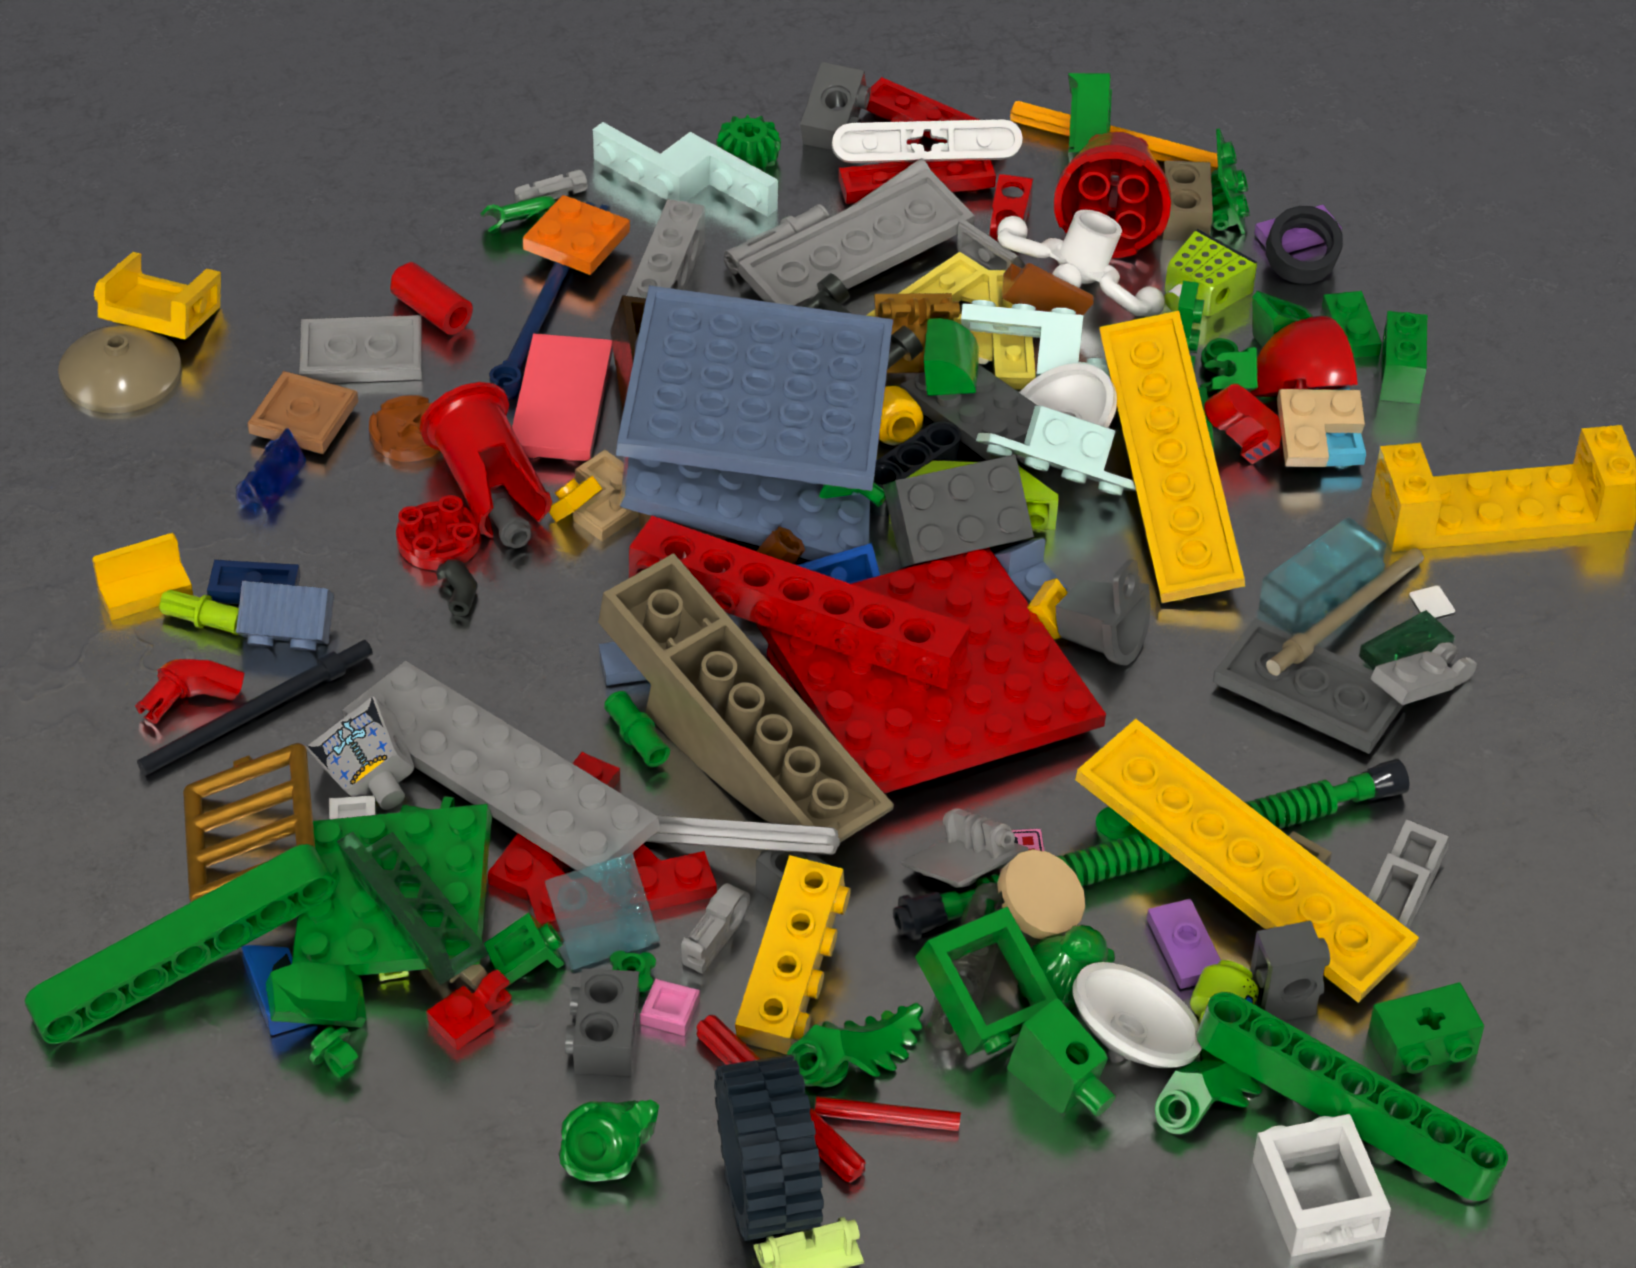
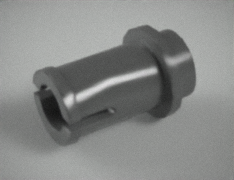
[488,498,531,548]

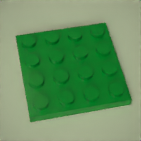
[292,804,492,975]

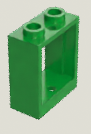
[915,906,1058,1056]

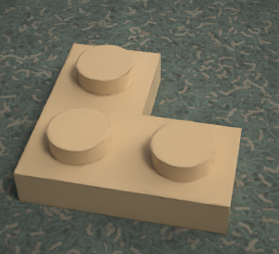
[1277,389,1365,467]

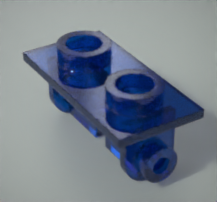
[235,428,306,514]

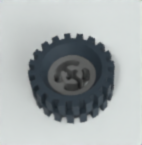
[714,1054,824,1241]

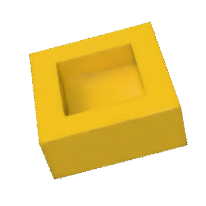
[549,475,602,522]
[1027,578,1068,639]

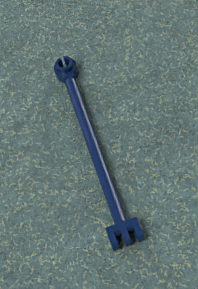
[489,199,610,400]

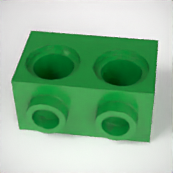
[1379,311,1428,404]

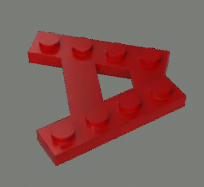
[839,77,996,204]
[488,752,717,932]

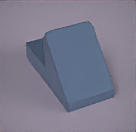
[993,537,1067,604]

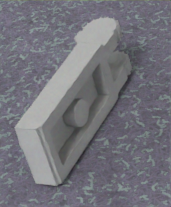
[1370,642,1477,705]

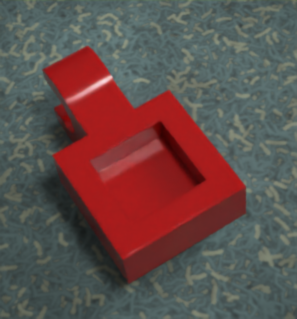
[426,969,512,1051]

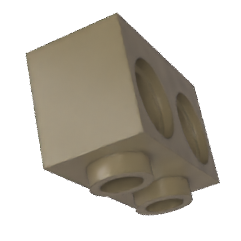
[1163,161,1213,241]

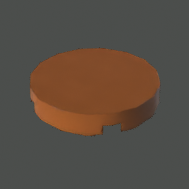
[369,395,440,462]

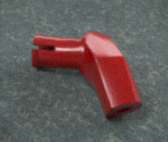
[135,659,245,724]

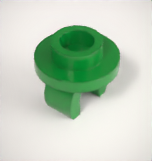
[309,1026,358,1079]

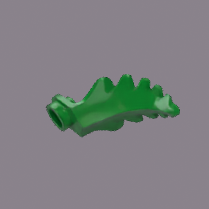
[787,1003,923,1086]
[1155,1048,1263,1134]

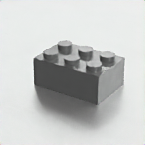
[883,455,1034,567]

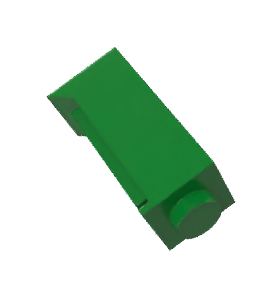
[1068,73,1112,162]

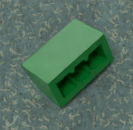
[924,318,979,396]

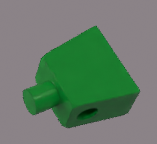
[1007,998,1116,1117]

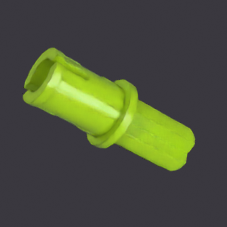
[159,590,239,635]

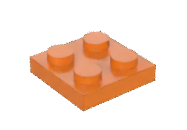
[523,195,630,275]

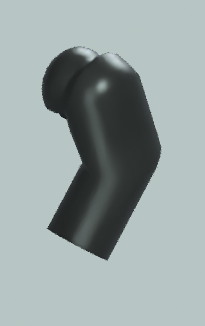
[436,559,478,616]

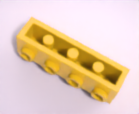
[735,855,851,1055]

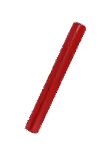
[696,1015,866,1183]

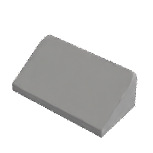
[957,218,1025,270]

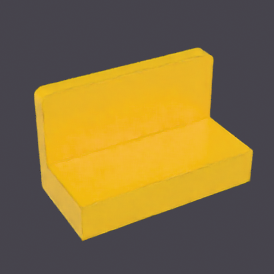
[92,533,193,621]

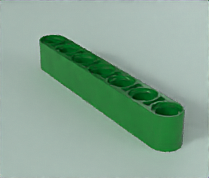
[24,844,337,1044]
[1196,992,1508,1201]

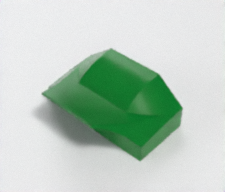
[265,961,367,1028]

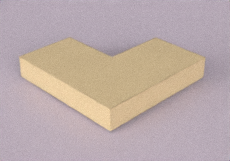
[573,450,639,542]

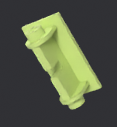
[753,1217,864,1268]

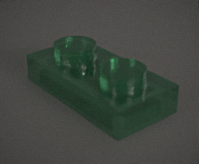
[1359,610,1455,670]

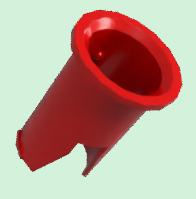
[419,382,553,538]

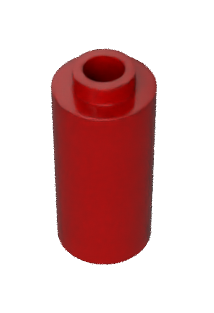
[390,262,473,335]

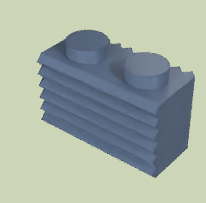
[236,581,334,651]

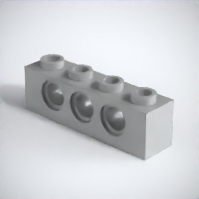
[626,199,705,298]

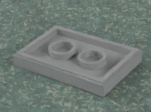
[299,315,422,383]

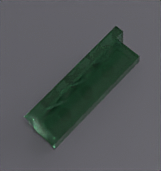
[337,832,489,985]

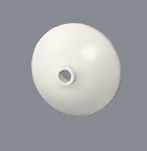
[1012,363,1117,463]
[1073,962,1202,1068]

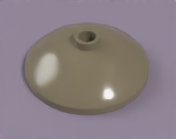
[58,324,181,413]

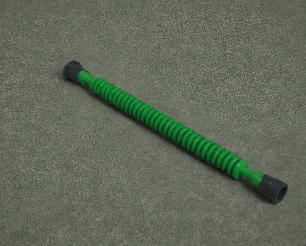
[893,759,1410,941]

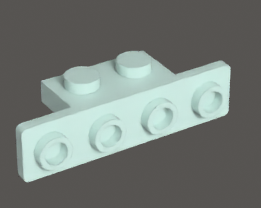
[976,406,1136,496]

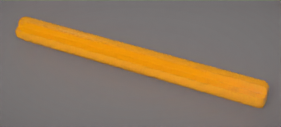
[1010,101,1218,174]

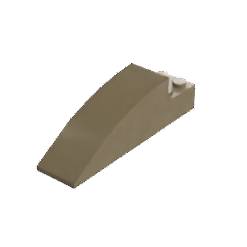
[598,553,894,842]

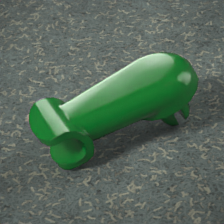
[480,196,556,234]

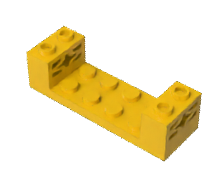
[1371,425,1636,552]

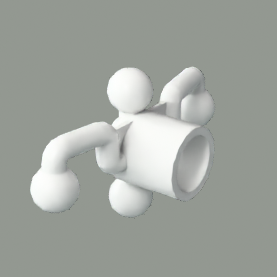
[997,210,1165,317]

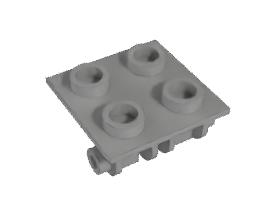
[901,808,1028,887]

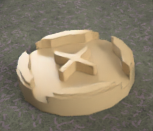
[997,849,1085,939]

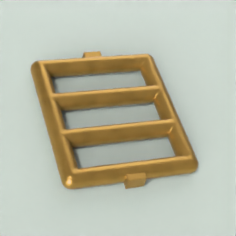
[183,743,315,902]

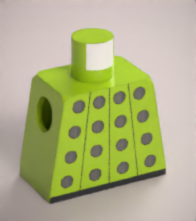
[1164,229,1257,316]

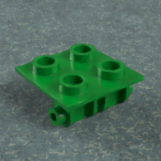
[1211,128,1250,234]

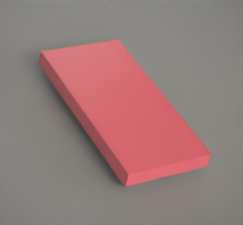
[512,333,613,461]

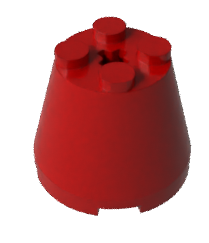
[1054,132,1171,258]

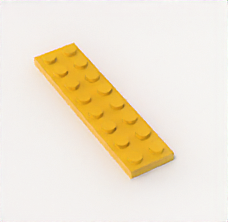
[1099,311,1245,603]
[1075,719,1419,1003]

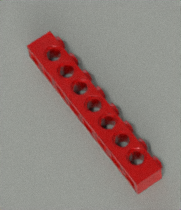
[629,516,970,690]

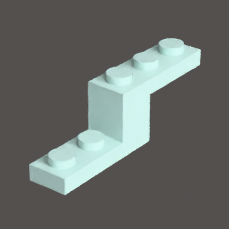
[593,122,778,217]
[961,300,1110,378]

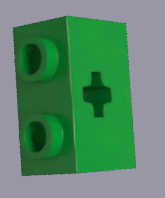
[1368,982,1485,1077]

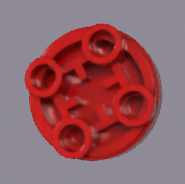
[396,495,481,571]

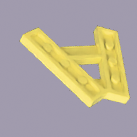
[866,252,1036,390]

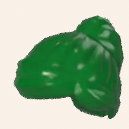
[1018,925,1115,1010]
[559,1099,659,1182]

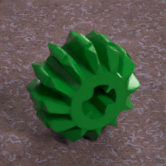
[716,114,781,172]

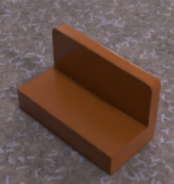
[1002,263,1094,315]

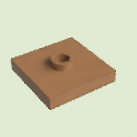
[248,371,358,454]

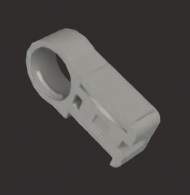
[681,883,750,974]

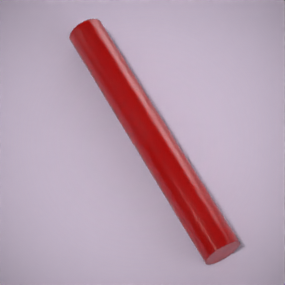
[815,1097,961,1132]

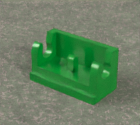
[1200,347,1258,396]

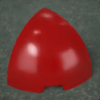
[1250,316,1358,398]

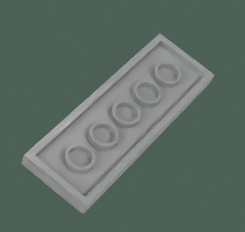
[738,169,975,306]

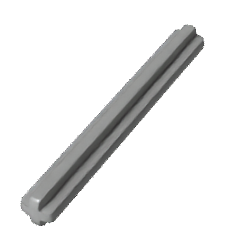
[645,815,840,855]

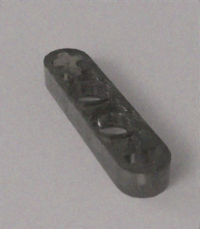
[925,882,1005,1050]

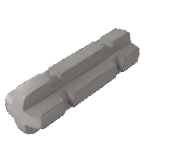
[514,169,588,203]

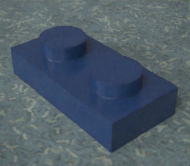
[207,559,301,604]

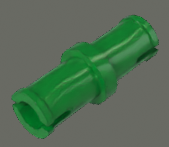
[604,691,670,767]

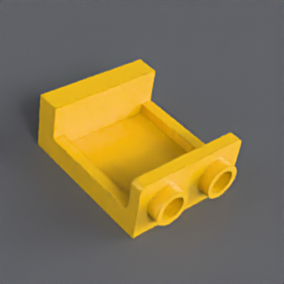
[94,252,221,340]

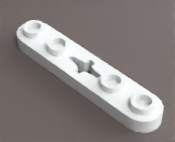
[831,119,1023,163]

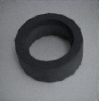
[1266,205,1343,284]

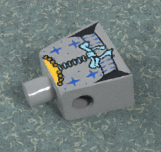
[306,696,414,810]

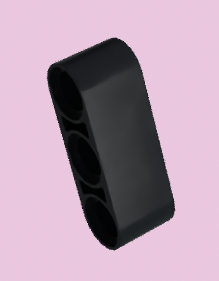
[870,421,961,516]

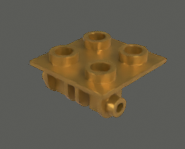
[874,293,960,374]

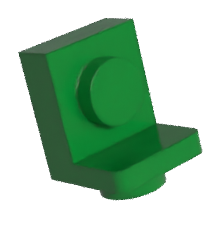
[483,912,566,985]

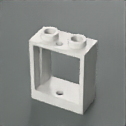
[1252,1114,1391,1257]

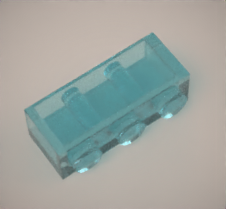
[1259,517,1387,634]

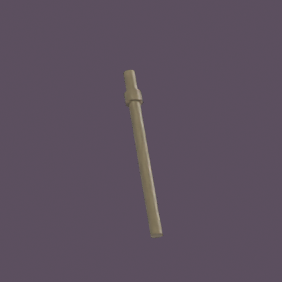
[1266,548,1424,676]

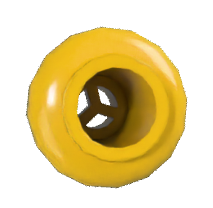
[879,386,924,446]

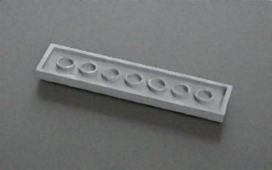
[342,661,660,883]

